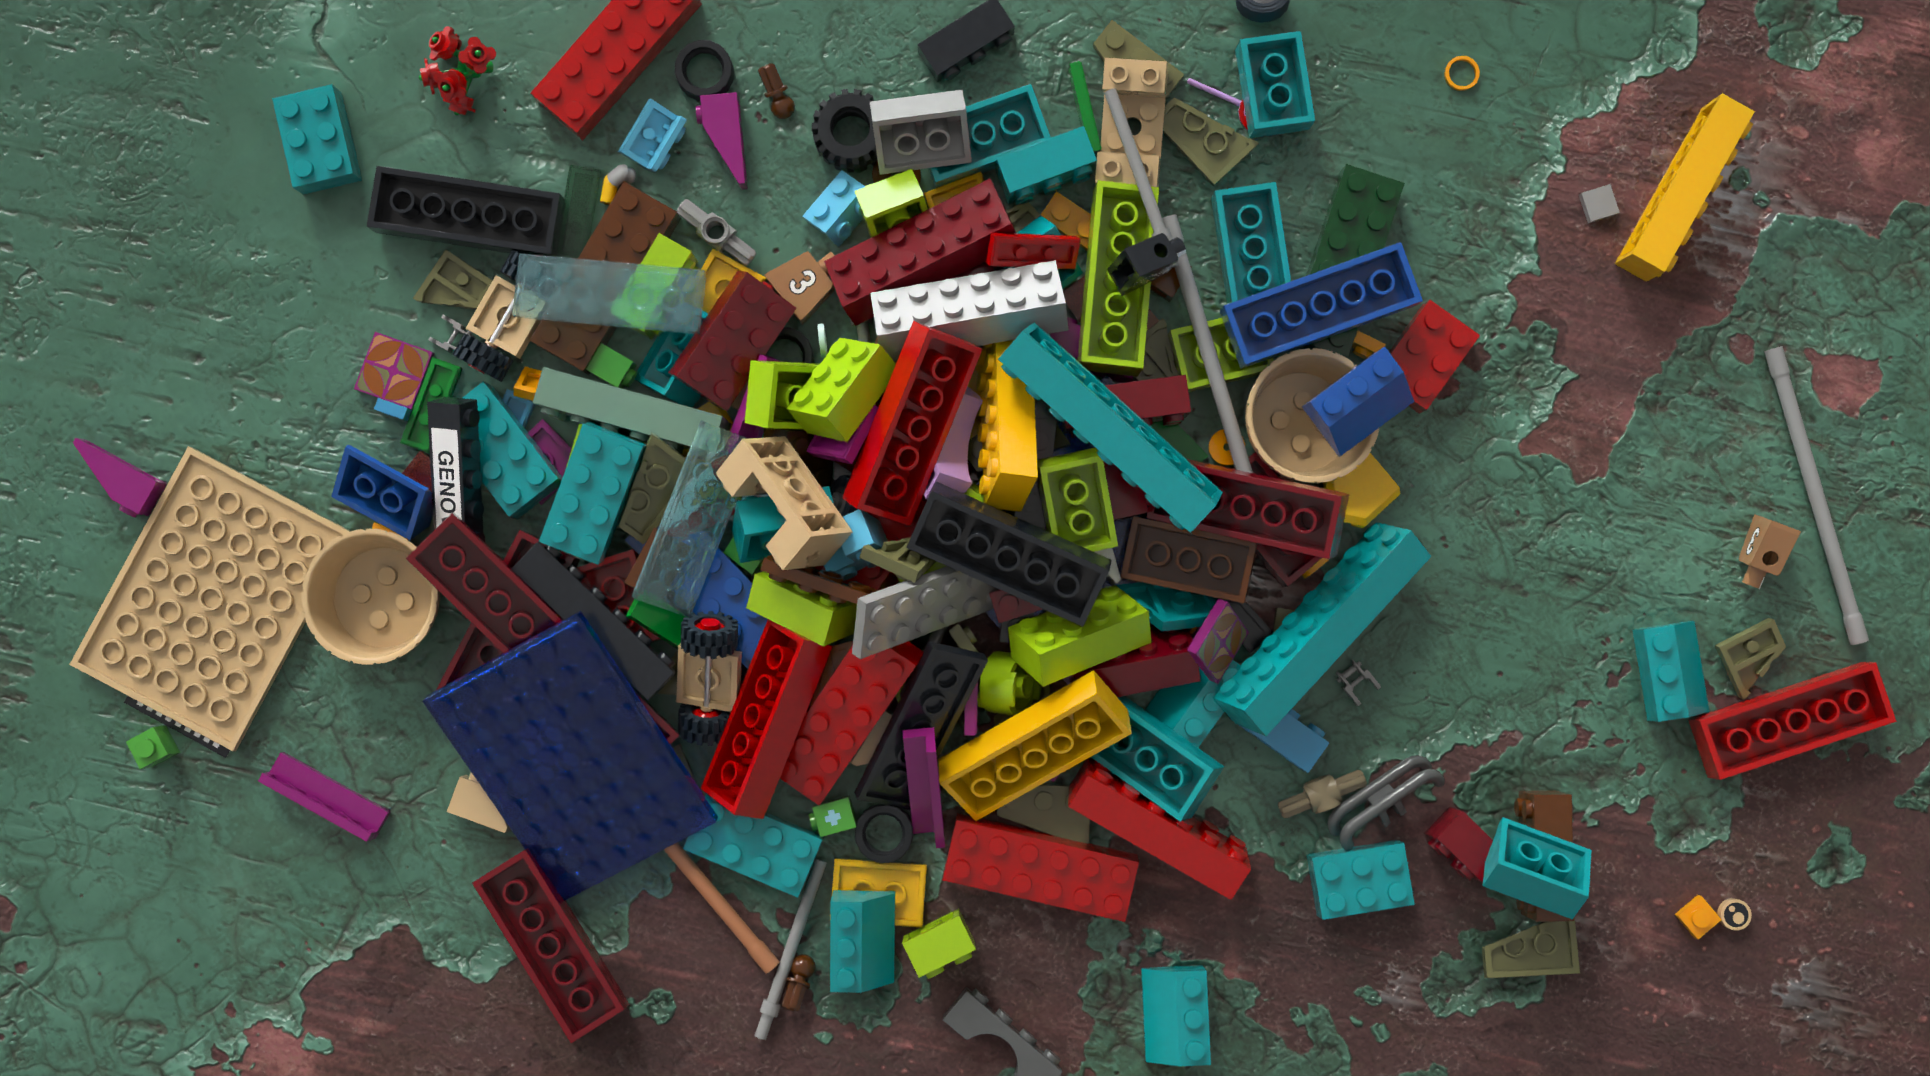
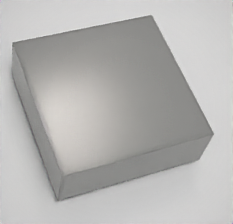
[1579,184,1620,224]

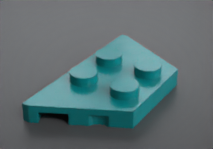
[1117,582,1226,631]

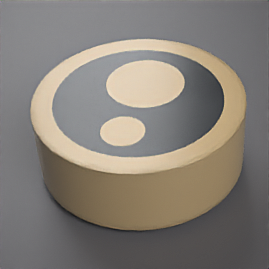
[1717,898,1752,930]

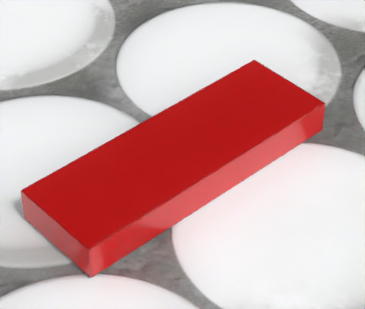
[986,233,1081,269]

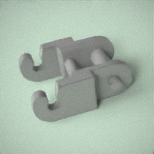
[428,314,475,353]
[1336,659,1381,706]

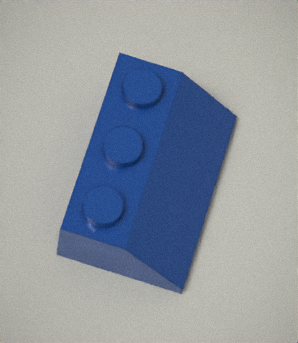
[1302,347,1414,457]
[331,445,433,540]

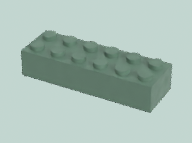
[533,367,731,461]

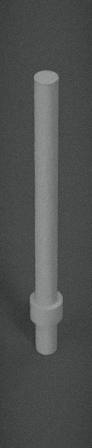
[1104,88,1179,268]
[754,859,827,1040]

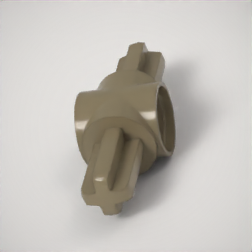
[1278,770,1367,819]

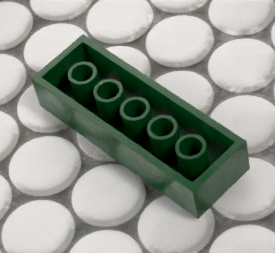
[1301,164,1405,358]

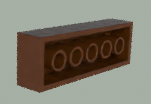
[530,181,681,375]

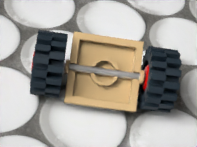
[452,250,561,382]
[676,611,742,746]

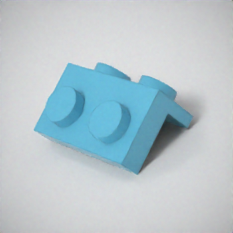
[618,99,687,172]
[803,170,865,246]

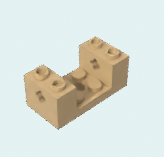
[1095,58,1168,187]
[716,436,853,570]

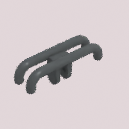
[1327,755,1445,851]

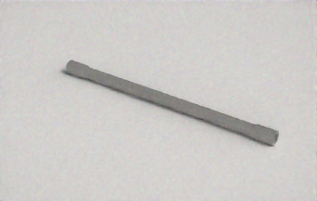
[1162,214,1253,473]
[1764,346,1869,645]

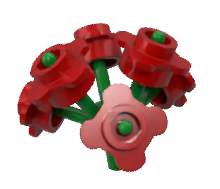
[419,26,496,116]

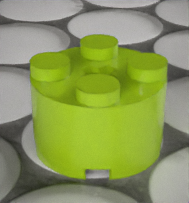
[977,651,1042,716]

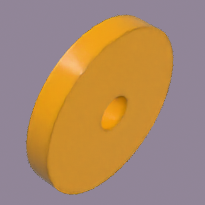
[1208,429,1245,466]

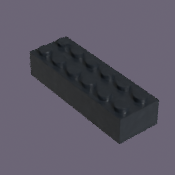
[367,166,566,260]
[906,482,1112,627]

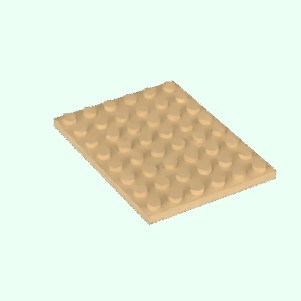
[69,446,351,751]

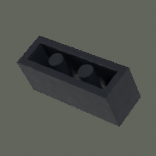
[918,0,1015,82]

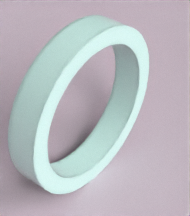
[818,323,828,358]

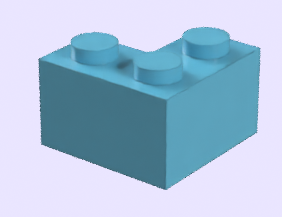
[824,509,888,581]

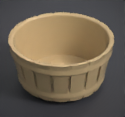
[1245,348,1379,483]
[301,529,440,665]

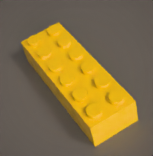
[1615,93,1755,282]
[976,340,1038,512]
[938,670,1132,821]

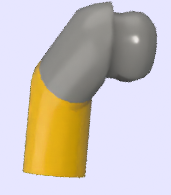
[600,164,636,205]

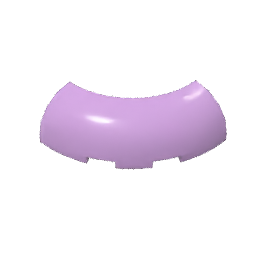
[924,387,983,500]

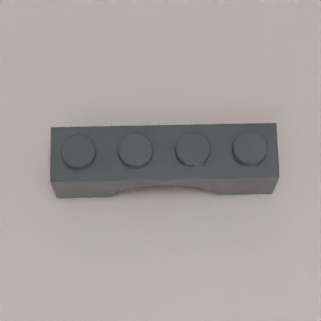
[943,987,1062,1076]

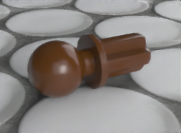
[758,63,795,119]
[782,954,816,1012]

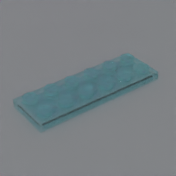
[512,253,707,334]
[631,420,748,617]

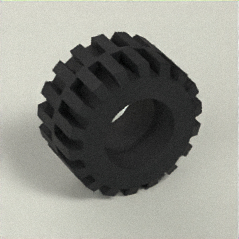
[812,89,878,173]

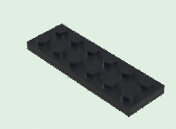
[854,642,988,810]

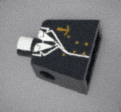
[1107,233,1186,296]

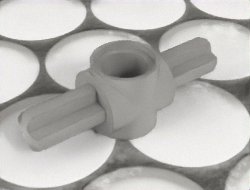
[677,199,756,265]

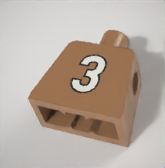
[765,251,835,325]
[1739,514,1801,589]

